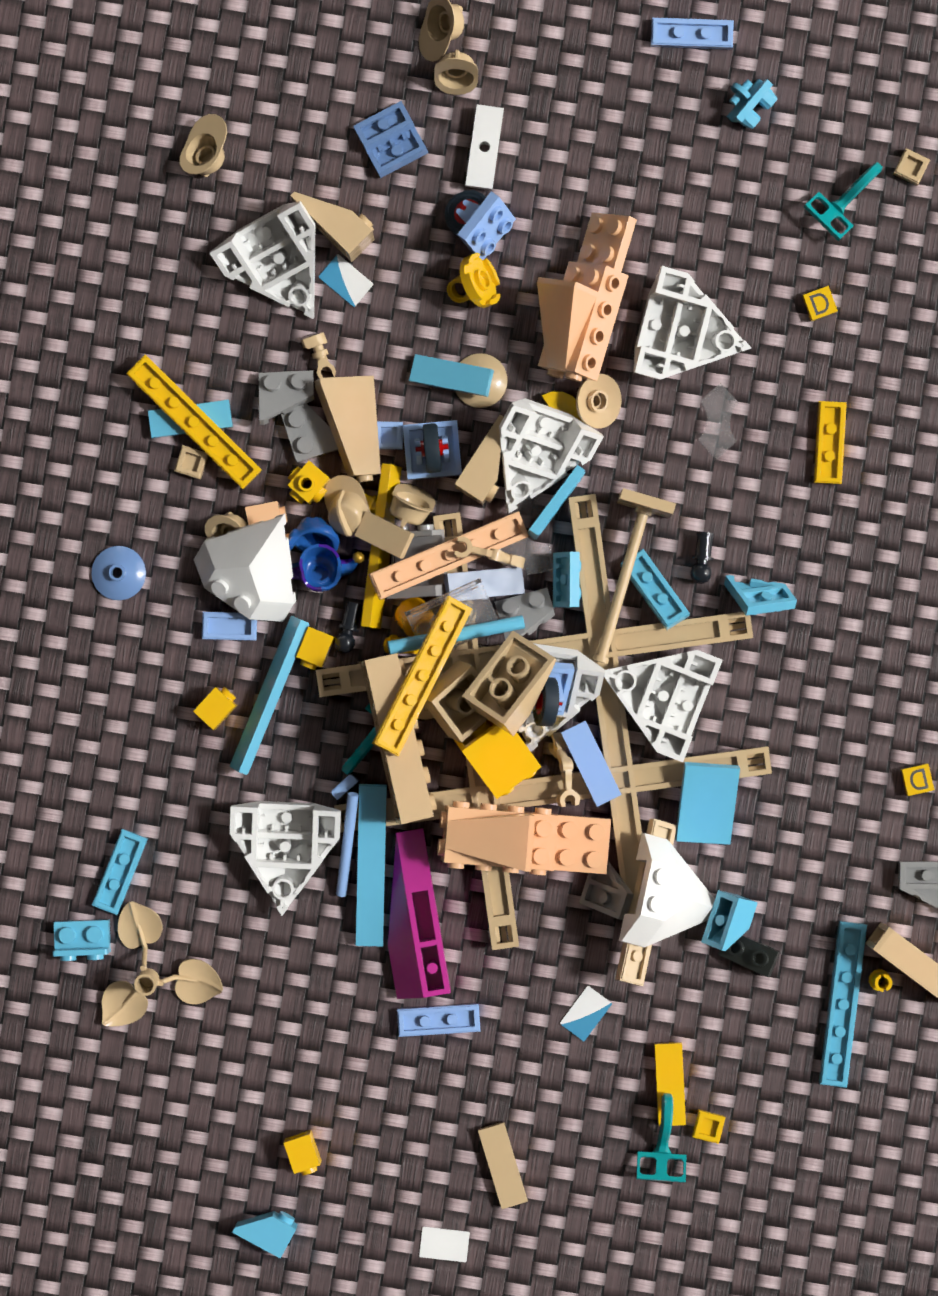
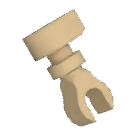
[301,332,336,378]

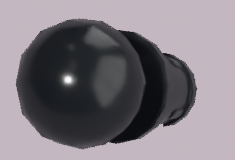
[690,531,714,584]
[334,601,363,653]

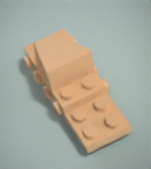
[537,212,637,382]
[437,801,611,875]

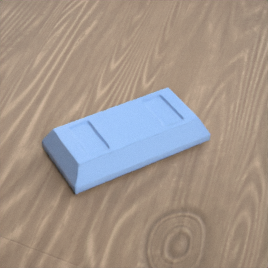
[202,612,257,640]

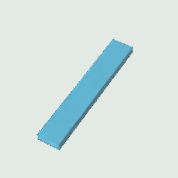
[229,616,309,775]
[356,784,387,947]
[819,921,867,1088]

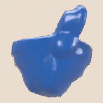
[288,517,340,553]

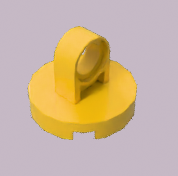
[447,253,500,308]

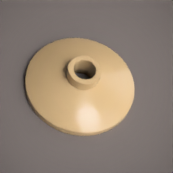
[455,354,507,408]
[576,374,622,428]

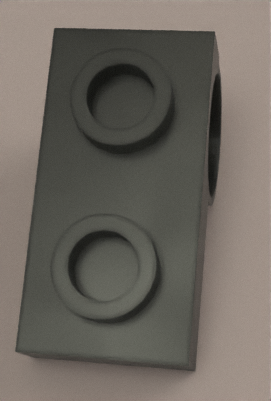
[719,935,781,978]

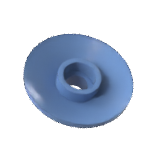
[91,546,146,600]

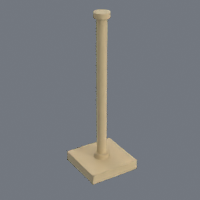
[592,488,676,664]

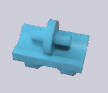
[726,79,778,129]

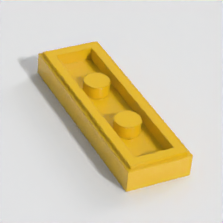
[814,401,847,485]
[654,1042,686,1126]

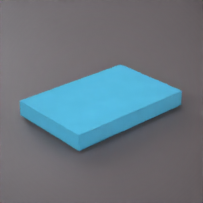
[675,762,740,845]

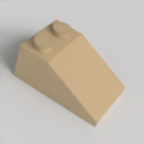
[290,192,375,263]
[455,415,504,505]
[462,631,557,736]

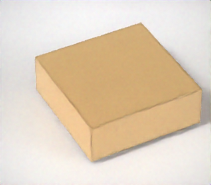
[893,148,930,186]
[174,445,209,480]

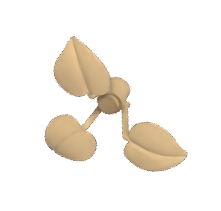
[102,901,223,1026]

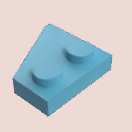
[724,575,797,616]

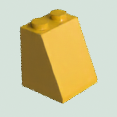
[454,720,541,799]

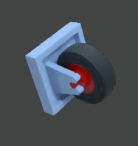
[444,190,516,260]
[403,420,462,480]
[531,662,575,727]

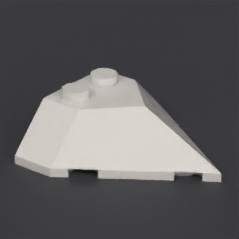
[210,201,315,319]
[634,266,751,380]
[499,398,604,514]
[194,513,296,622]
[518,643,605,752]
[604,650,723,762]
[230,801,341,916]
[619,833,715,947]

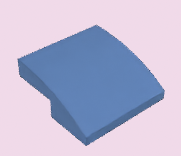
[353,101,428,178]

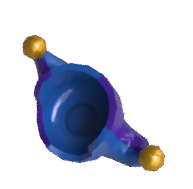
[291,544,364,592]

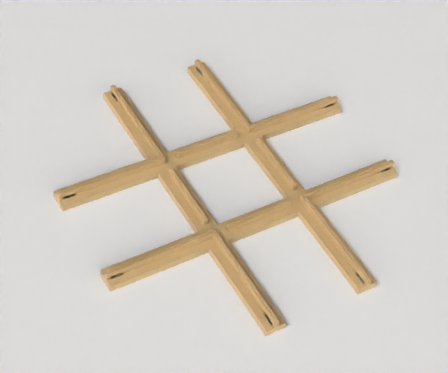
[316,494,772,950]

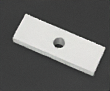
[465,104,504,191]

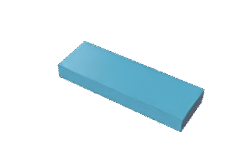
[409,354,494,397]
[148,400,233,439]
[528,465,585,540]
[621,549,690,630]
[92,829,148,915]

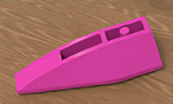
[388,828,451,999]

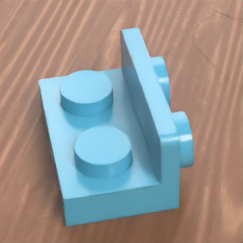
[553,552,581,608]
[52,919,111,961]

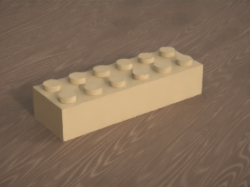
[360,653,437,824]

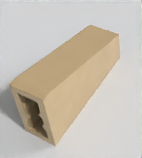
[315,376,381,482]
[865,922,938,998]

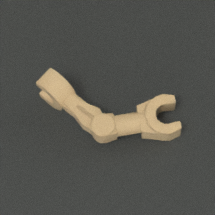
[454,537,525,569]
[548,732,580,807]

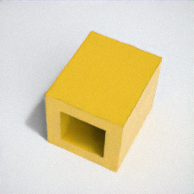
[296,627,335,670]
[193,687,238,730]
[284,1130,322,1176]

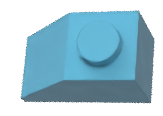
[701,890,758,951]
[232,1211,298,1259]

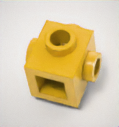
[288,461,330,504]

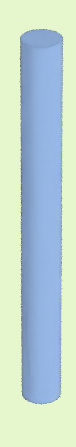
[336,792,359,897]

